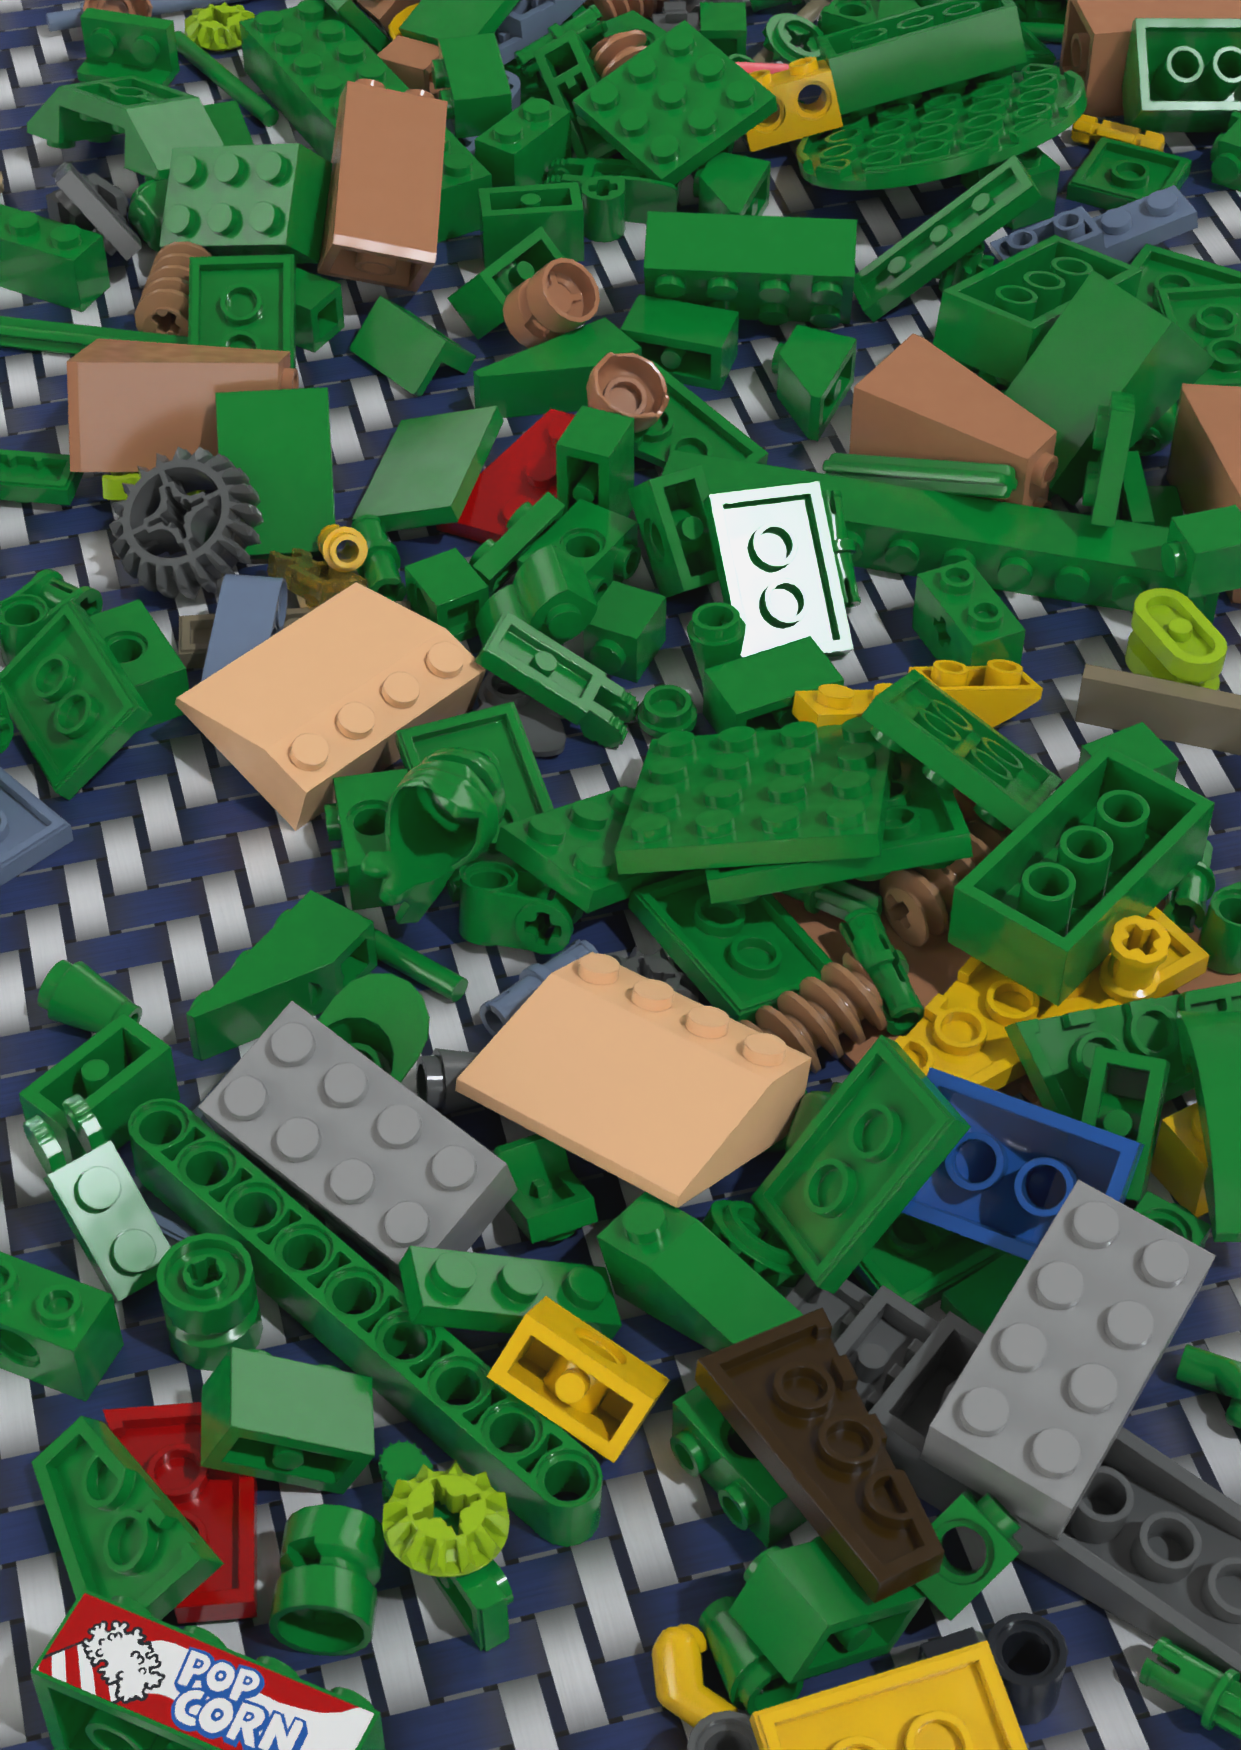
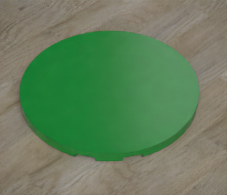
[796,63,1087,190]

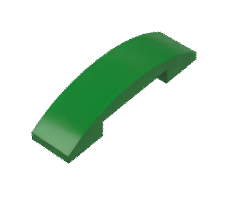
[1176,1011,1241,1242]

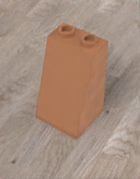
[1059,0,1241,118]
[317,79,448,292]
[849,333,1058,509]
[67,338,299,472]
[1166,383,1241,604]

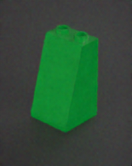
[1004,270,1215,506]

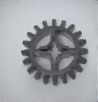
[109,447,264,600]

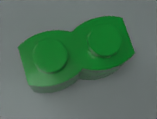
[475,544,598,645]

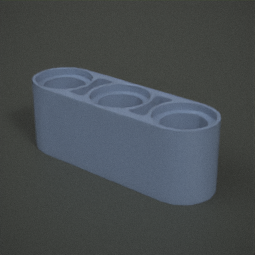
[201,574,288,682]

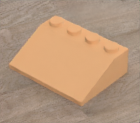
[175,582,486,831]
[455,952,812,1208]

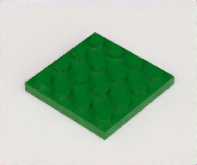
[614,717,896,875]
[704,750,973,905]

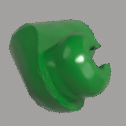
[1176,1344,1241,1429]

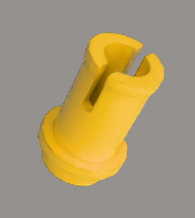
[317,524,368,573]

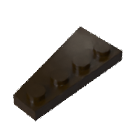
[694,1307,945,1604]

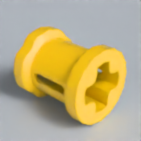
[1099,915,1171,1004]

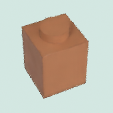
[377,35,443,99]

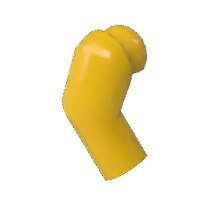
[652,1624,738,1728]

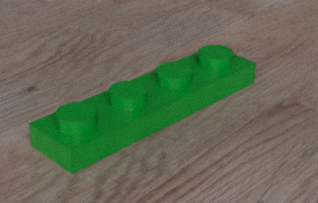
[853,155,1042,322]

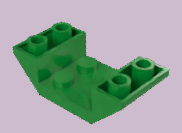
[27,75,224,181]

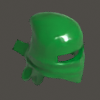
[361,747,506,924]

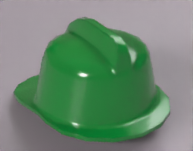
[318,973,430,1083]

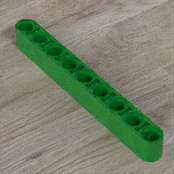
[128,1098,603,1547]

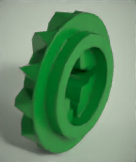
[762,13,824,64]
[702,1200,806,1288]

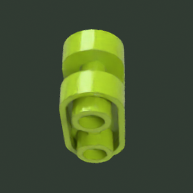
[1125,588,1227,690]

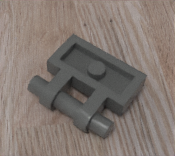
[52,162,142,261]

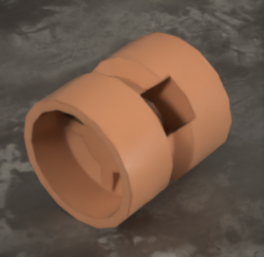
[503,257,600,348]

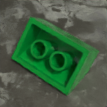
[1122,18,1241,132]

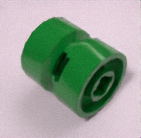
[156,1233,263,1371]
[269,1504,386,1656]

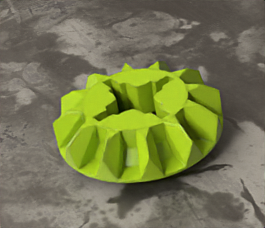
[184,2,255,51]
[382,1461,510,1577]

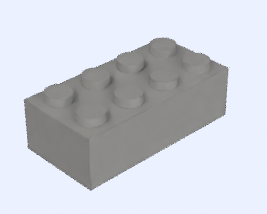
[198,1001,518,1280]
[920,1180,1216,1540]

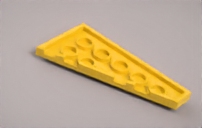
[895,907,1210,1091]

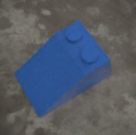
[902,1067,1145,1260]

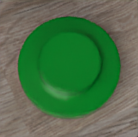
[637,685,697,738]

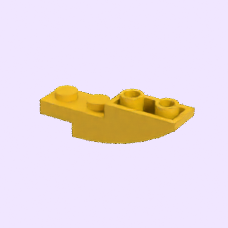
[792,659,1043,728]

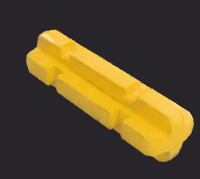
[1071,114,1165,152]

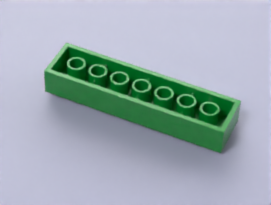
[239,0,492,243]

